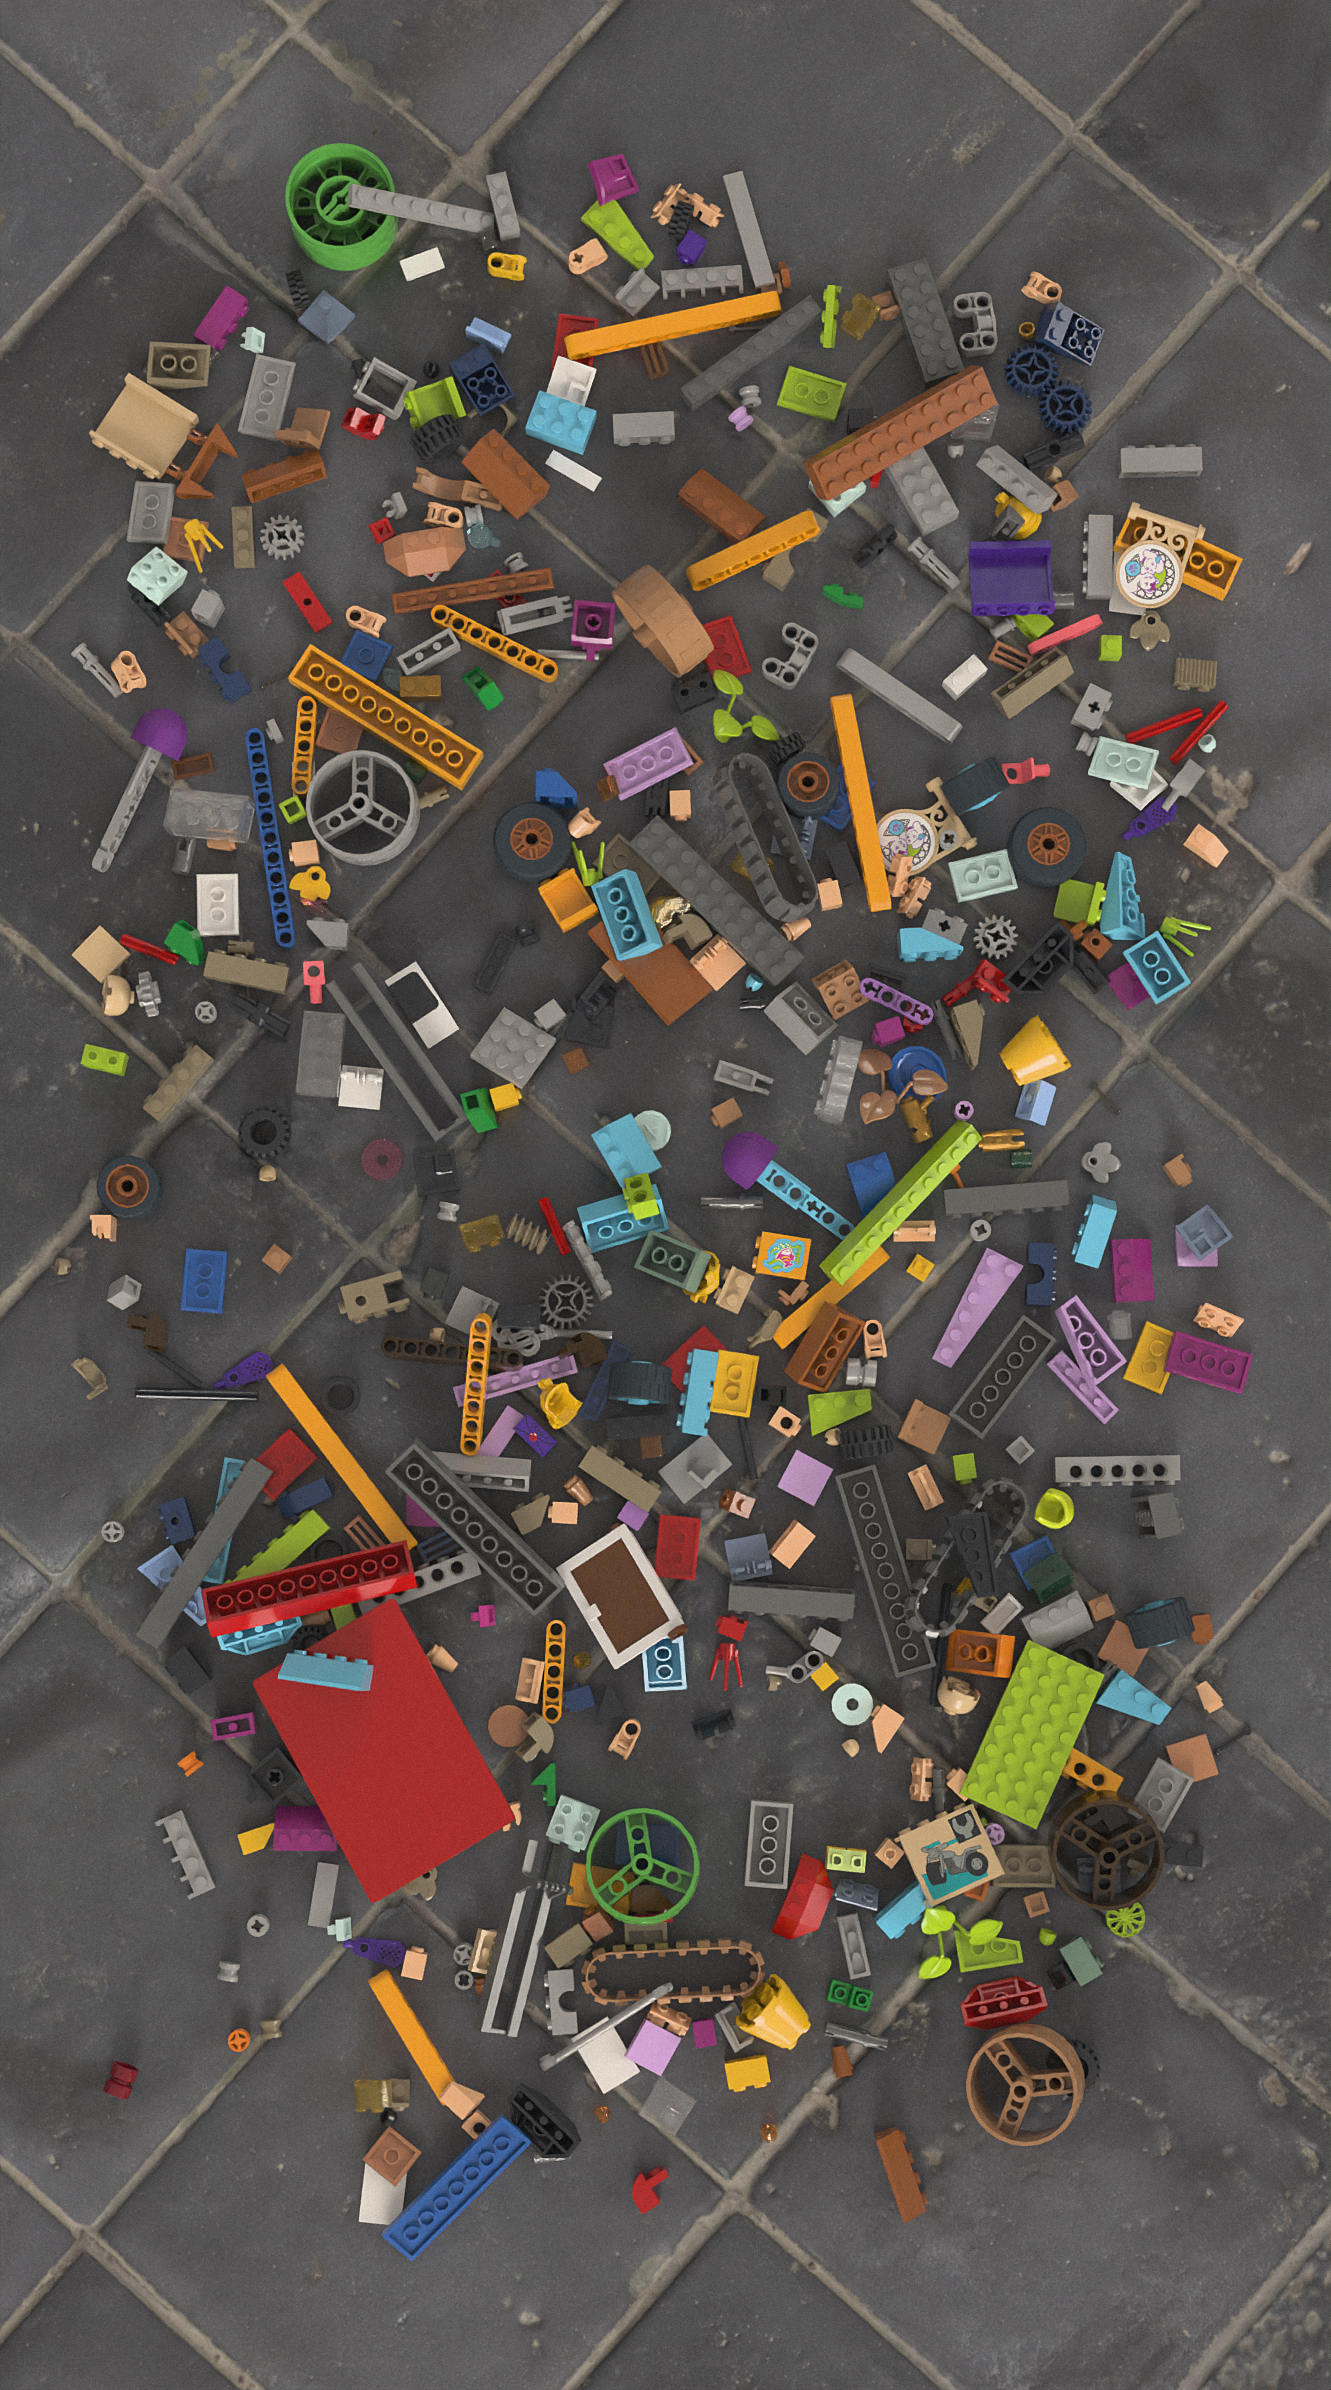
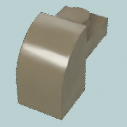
[662,914,713,950]
[514,1712,554,1763]

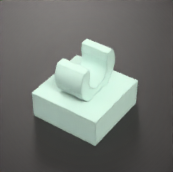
[240,327,265,354]
[327,1917,352,1941]

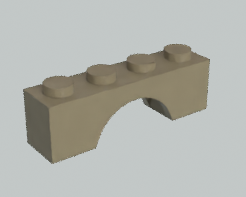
[761,508,828,592]

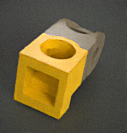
[955,1577,998,1614]

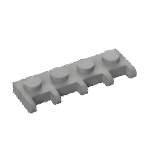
[661,265,744,300]
[562,1220,612,1301]
[155,1810,216,1899]

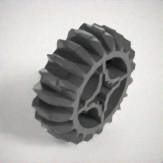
[538,1274,594,1329]

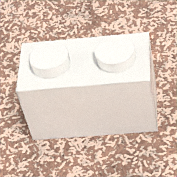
[942,654,987,701]

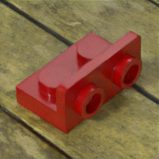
[969,959,1011,1004]

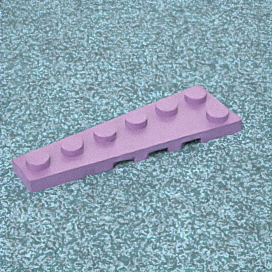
[932,1248,1023,1368]

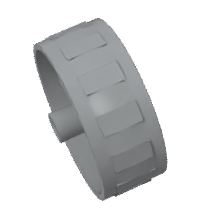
[306,750,420,866]

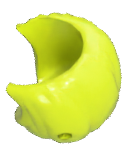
[1034,1488,1074,1529]

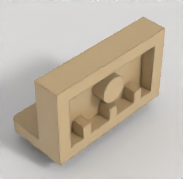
[714,1266,755,1315]
[468,1928,497,1974]

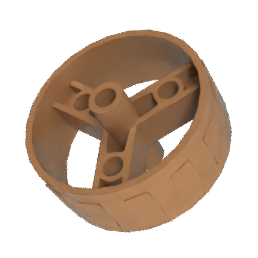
[611,564,714,678]
[966,2023,1085,2146]

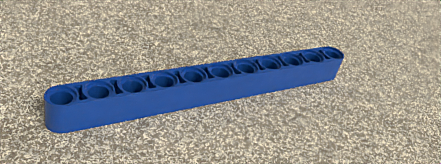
[245,728,296,949]

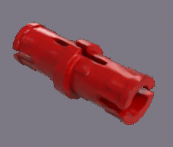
[941,973,975,1008]

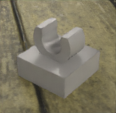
[382,492,407,520]

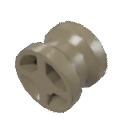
[260,2018,282,2039]

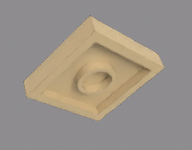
[72,926,131,983]

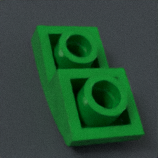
[822,583,863,610]
[825,1978,874,2012]

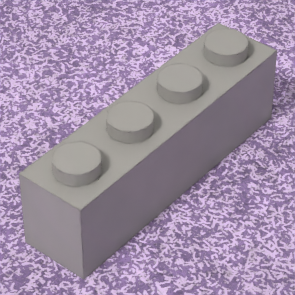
[1118,444,1203,478]
[976,445,1058,514]
[1082,514,1113,600]

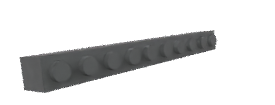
[135,1458,273,1649]

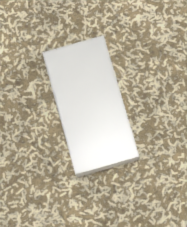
[400,247,445,282]
[979,1593,1024,1634]

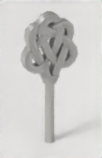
[491,1319,612,1357]

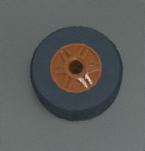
[493,802,571,883]
[1007,807,1087,888]

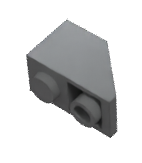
[307,917,350,951]

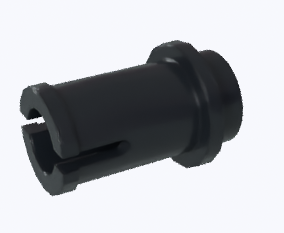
[351,358,371,385]
[740,996,765,1012]

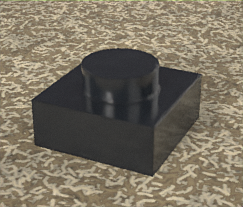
[1047,1961,1076,1990]

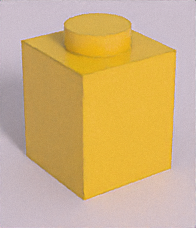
[489,1083,522,1111]

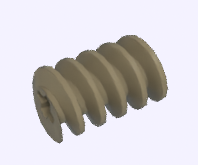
[506,1213,552,1255]

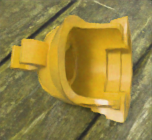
[995,492,1042,540]
[682,1251,720,1303]
[537,1378,582,1429]

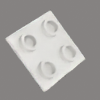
[338,1065,384,1110]

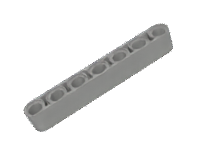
[836,648,963,744]

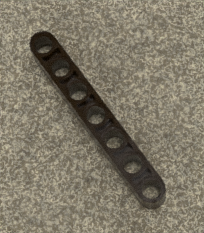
[380,1336,524,1372]

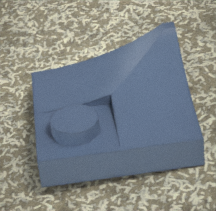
[298,290,355,343]
[1175,1205,1233,1261]

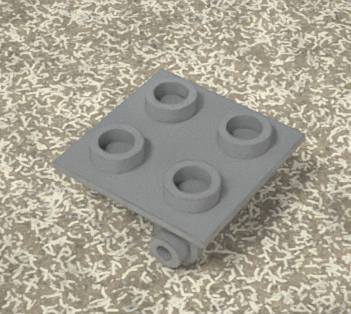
[445,1286,499,1335]

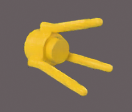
[184,519,223,573]

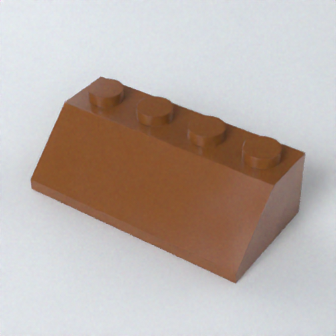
[461,429,550,520]
[241,449,327,504]
[677,468,766,544]
[784,1301,866,1393]
[873,2126,928,2223]

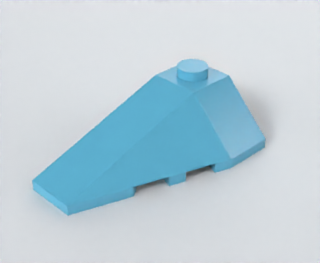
[1100,852,1145,940]

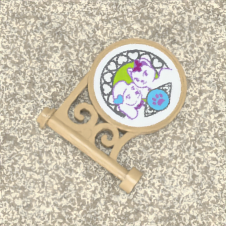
[1115,502,1206,608]
[877,777,977,876]

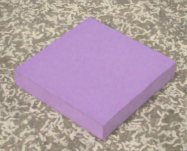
[777,1450,833,1506]
[624,2018,681,2076]

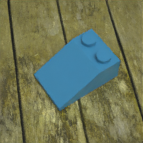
[642,1635,687,1692]

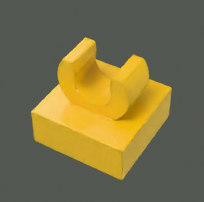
[906,1254,934,1282]

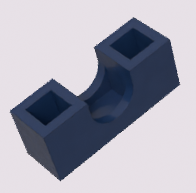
[197,636,252,703]
[1024,1242,1057,1307]

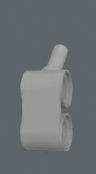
[1161,759,1206,811]
[766,1650,823,1683]

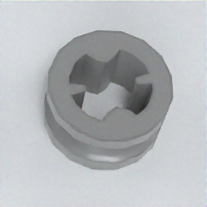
[454,1969,474,1990]

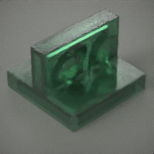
[1022,1551,1075,1604]

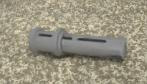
[907,537,961,590]
[71,643,123,698]

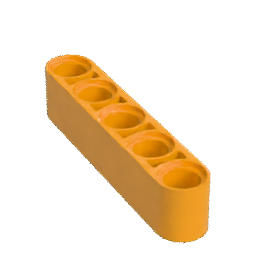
[292,696,318,798]
[542,1620,566,1723]

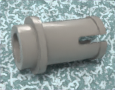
[989,616,1017,640]

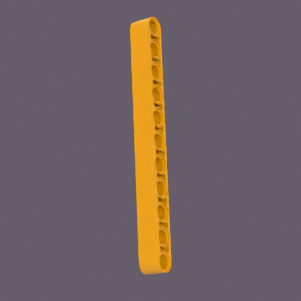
[564,291,782,360]
[830,693,891,912]
[266,1364,418,1550]

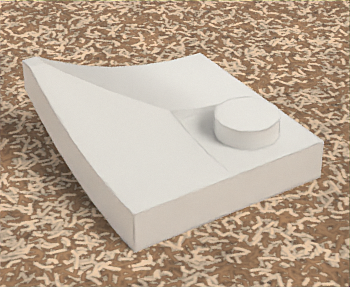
[546,356,597,406]
[1110,770,1168,811]

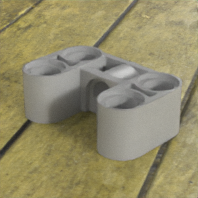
[952,292,998,357]
[762,623,818,690]

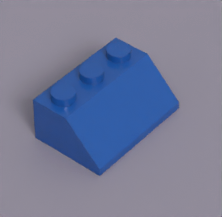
[535,768,578,809]

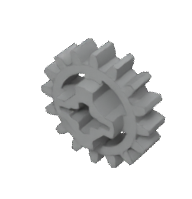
[260,515,305,560]
[973,915,1018,960]
[136,971,162,1017]

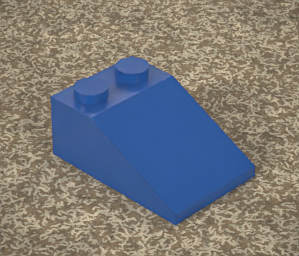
[845,1152,896,1219]

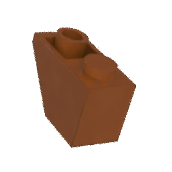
[628,1882,674,1915]

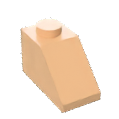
[1183,824,1228,868]
[871,1703,905,1753]

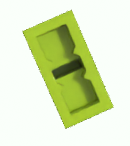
[81,1044,129,1076]
[622,1172,659,1221]

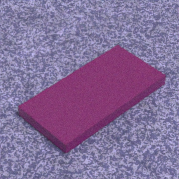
[1163,1331,1253,1394]

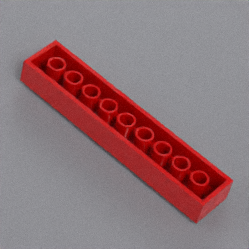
[201,1540,418,1638]

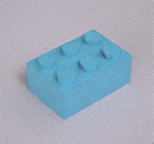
[525,390,597,455]

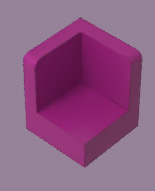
[692,2017,717,2048]

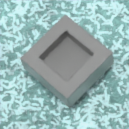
[265,718,284,744]
[1005,1436,1035,1465]

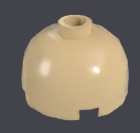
[101,975,134,1016]
[937,1676,981,1715]

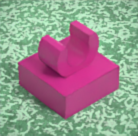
[471,1604,496,1627]

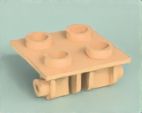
[689,934,746,991]
[1193,1303,1244,1338]

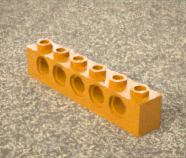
[1061,1748,1124,1792]

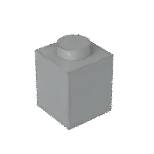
[533,999,566,1032]
[808,1626,842,1657]

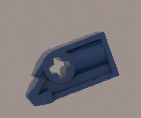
[279,1477,334,1521]

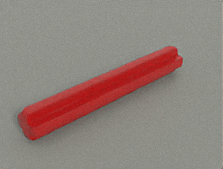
[1169,700,1228,765]
[1125,707,1203,744]

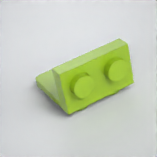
[1053,879,1107,927]

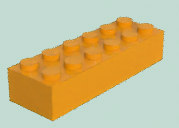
[1113,516,1243,601]

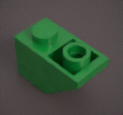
[164,919,206,966]
[460,1088,498,1133]

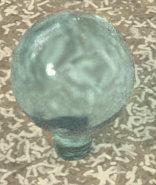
[467,524,500,549]

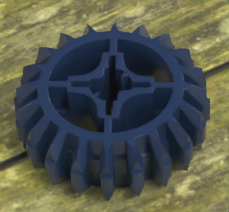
[1004,344,1059,399]
[1038,380,1092,436]

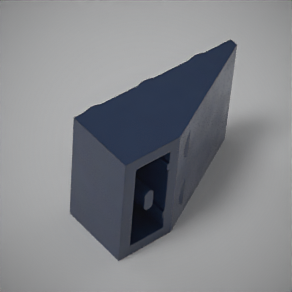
[1032,301,1105,366]
[449,343,515,416]

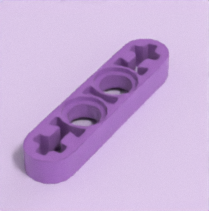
[860,978,934,1025]

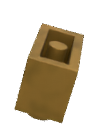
[400,675,442,702]

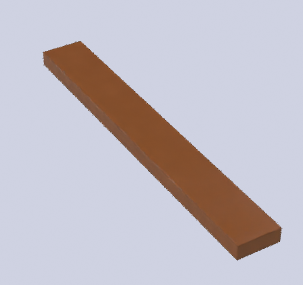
[391,567,555,615]

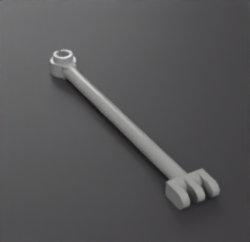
[539,1983,673,2072]

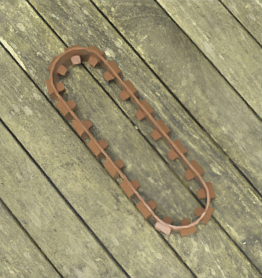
[581,1938,765,2006]

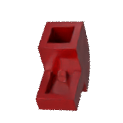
[340,407,386,440]
[632,2166,669,2215]

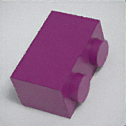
[870,1016,905,1049]
[210,1712,258,1741]

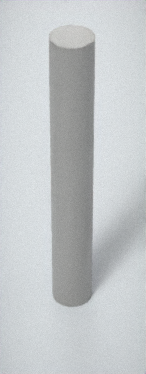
[538,649,599,660]

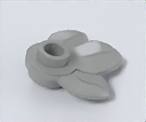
[1081,1142,1121,1183]

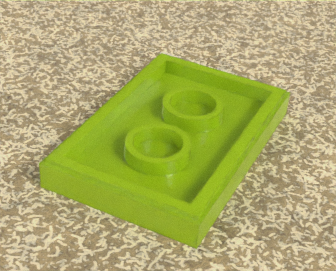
[777,366,847,423]

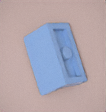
[465,317,511,354]
[1015,1080,1056,1126]

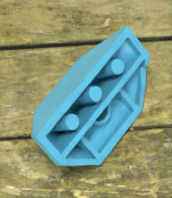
[217,1616,302,1655]

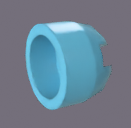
[745,973,764,991]

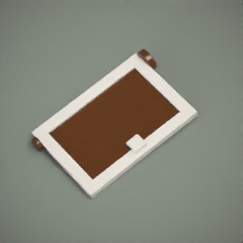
[556,1522,688,1669]

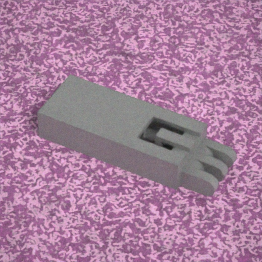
[497,596,574,636]

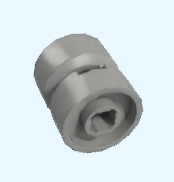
[845,1358,877,1387]

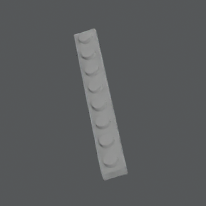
[348,184,494,235]

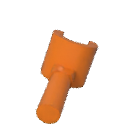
[950,1164,964,1189]

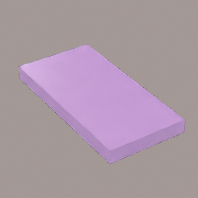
[603,727,694,801]

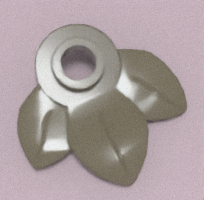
[1129,610,1170,651]
[403,1867,438,1901]

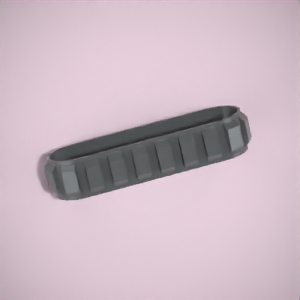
[713,752,818,923]
[903,1477,1030,1639]

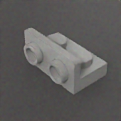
[615,268,660,319]

